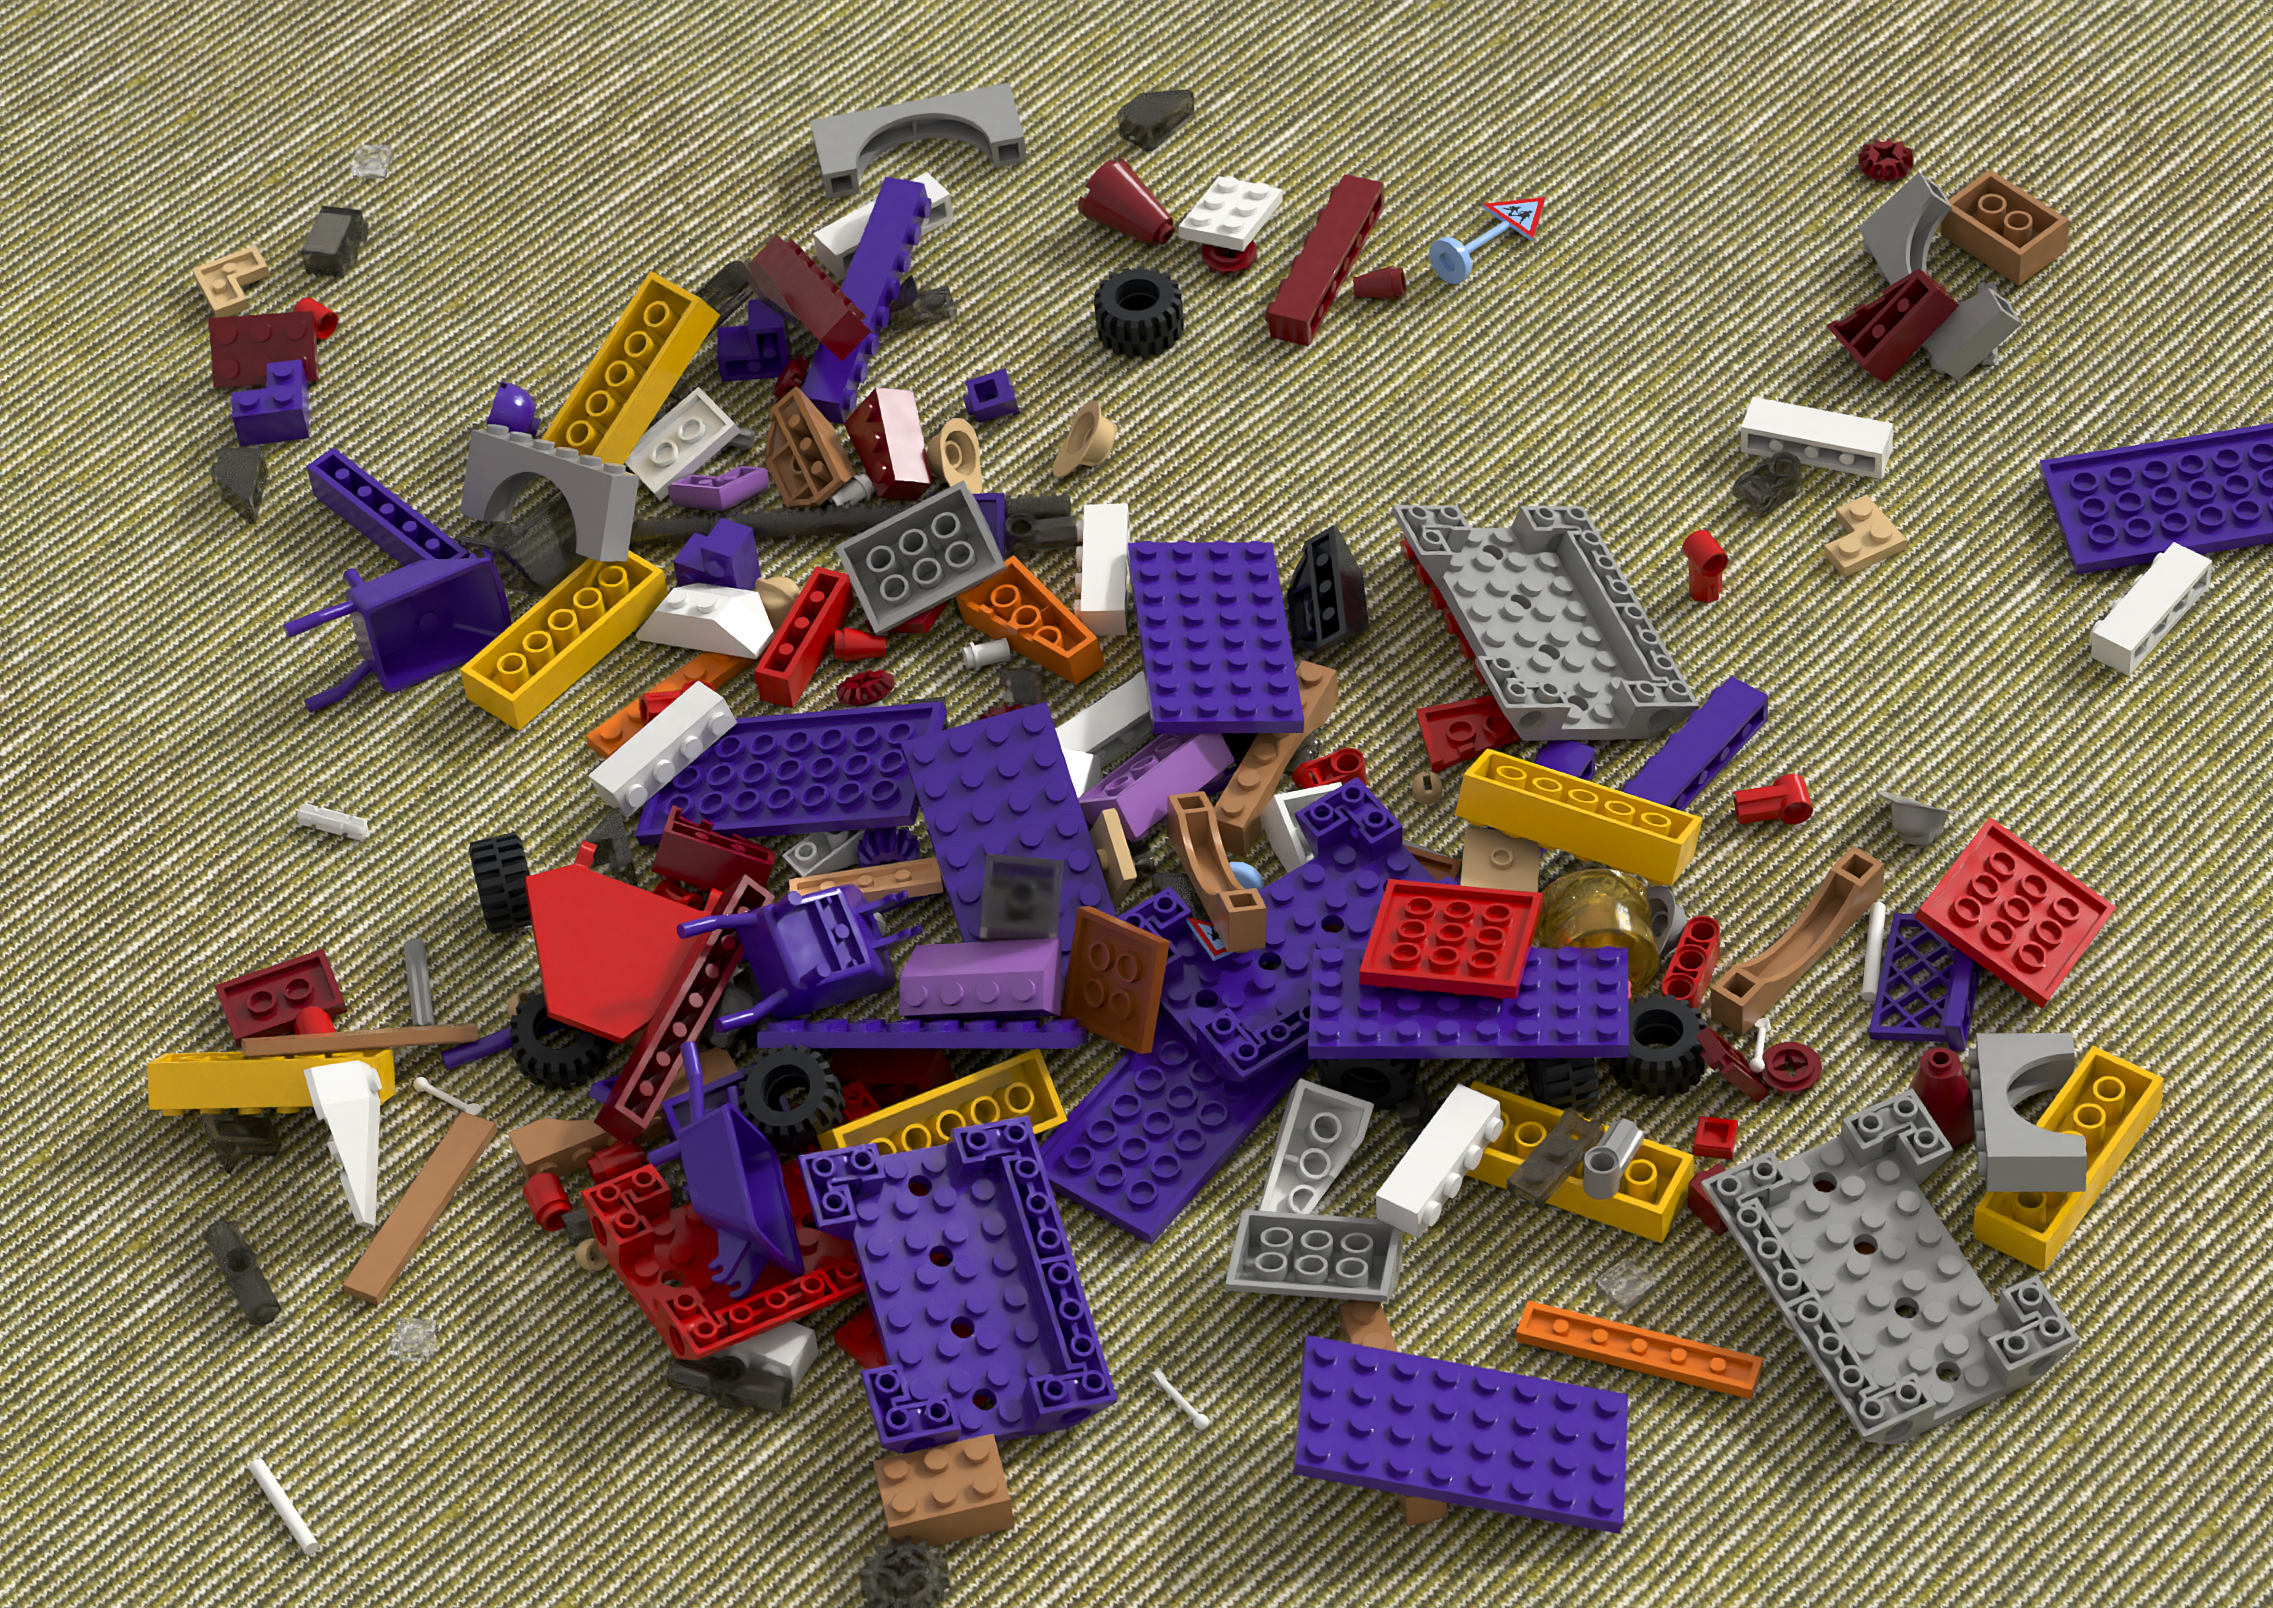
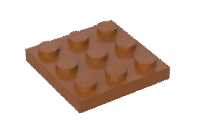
[1060,906,1170,1054]

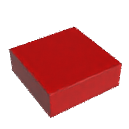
[1693,1116,1738,1160]

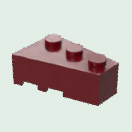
[1826,269,1959,383]
[844,387,933,501]
[651,805,777,894]
[829,1048,956,1109]

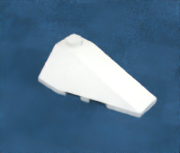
[1260,782,1342,931]
[303,1060,381,1228]
[1258,1079,1374,1214]

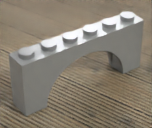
[810,83,1027,199]
[1858,172,2022,380]
[460,424,639,561]
[1968,1033,2087,1192]

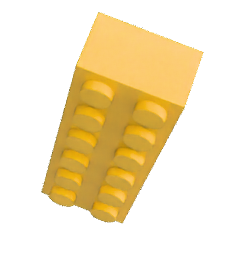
[541,271,720,465]
[460,550,668,731]
[1455,748,1703,886]
[1973,1046,2164,1272]
[147,1048,396,1116]
[817,1048,1068,1186]
[1466,1080,1694,1243]

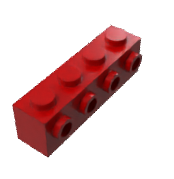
[754,566,855,709]

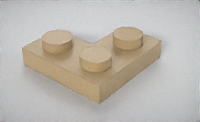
[192,245,270,317]
[1824,495,1907,578]

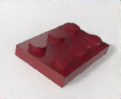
[208,311,319,388]
[214,949,347,1049]

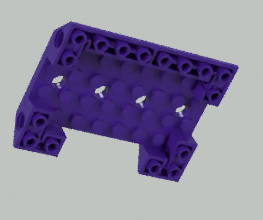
[1116,777,1457,1082]
[797,1116,1118,1454]

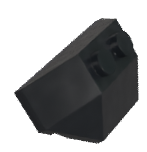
[1287,525,1369,653]

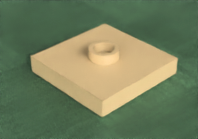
[1089,808,1137,907]
[1460,827,1541,892]

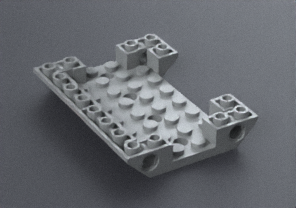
[1391,505,1699,741]
[1701,1088,2080,1445]

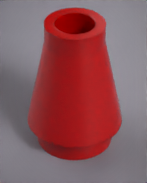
[833,627,886,663]

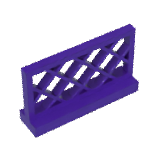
[1869,913,1982,1052]

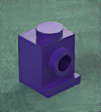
[963,368,1020,423]

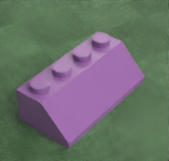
[1078,733,1235,842]
[899,938,1062,1022]

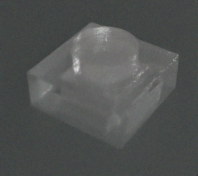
[351,145,392,179]
[1596,1257,1653,1313]
[390,1318,439,1362]

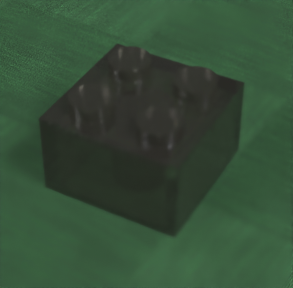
[979,854,1064,942]

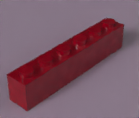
[1265,174,1385,347]
[748,234,871,361]

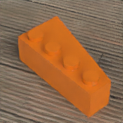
[955,555,1106,685]

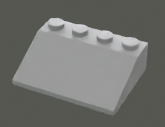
[835,480,1007,636]
[1225,1210,1403,1302]

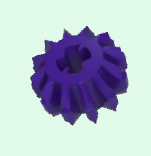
[857,826,921,868]

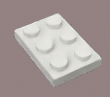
[1179,176,1283,251]
[624,387,741,501]

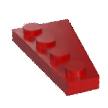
[1416,695,1521,773]

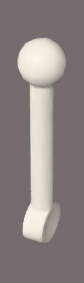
[1749,1018,1771,1073]
[413,1077,482,1117]
[1150,1369,1209,1430]

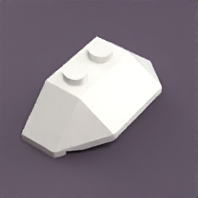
[636,583,775,659]

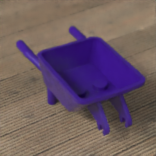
[283,548,512,713]
[676,884,923,1033]
[648,1041,805,1300]

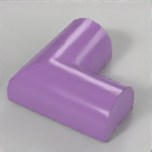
[667,466,769,511]

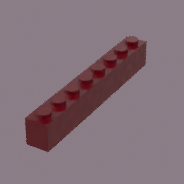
[594,874,775,1145]

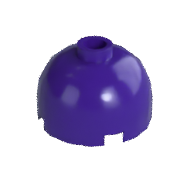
[486,380,541,439]

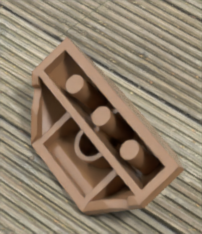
[765,386,856,510]

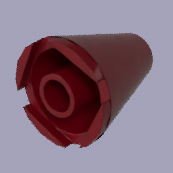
[1078,157,1174,247]
[1908,1047,1974,1151]

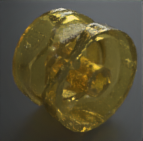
[1536,869,1659,995]

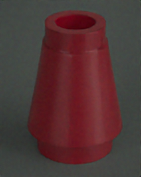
[1353,265,1406,300]

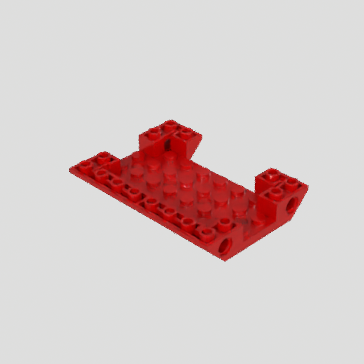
[581,1081,947,1360]

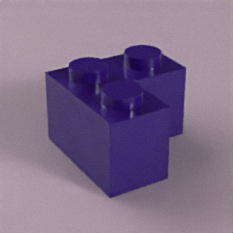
[717,297,791,382]
[232,359,310,447]
[673,518,761,591]

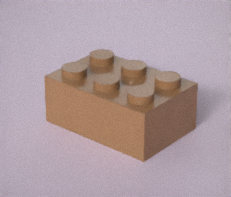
[1941,169,2069,286]
[873,1433,1015,1555]

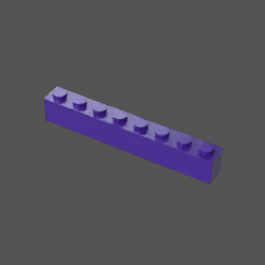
[801,177,932,424]

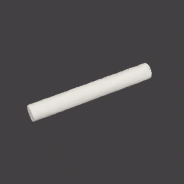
[1862,902,1886,1002]
[249,1459,319,1555]

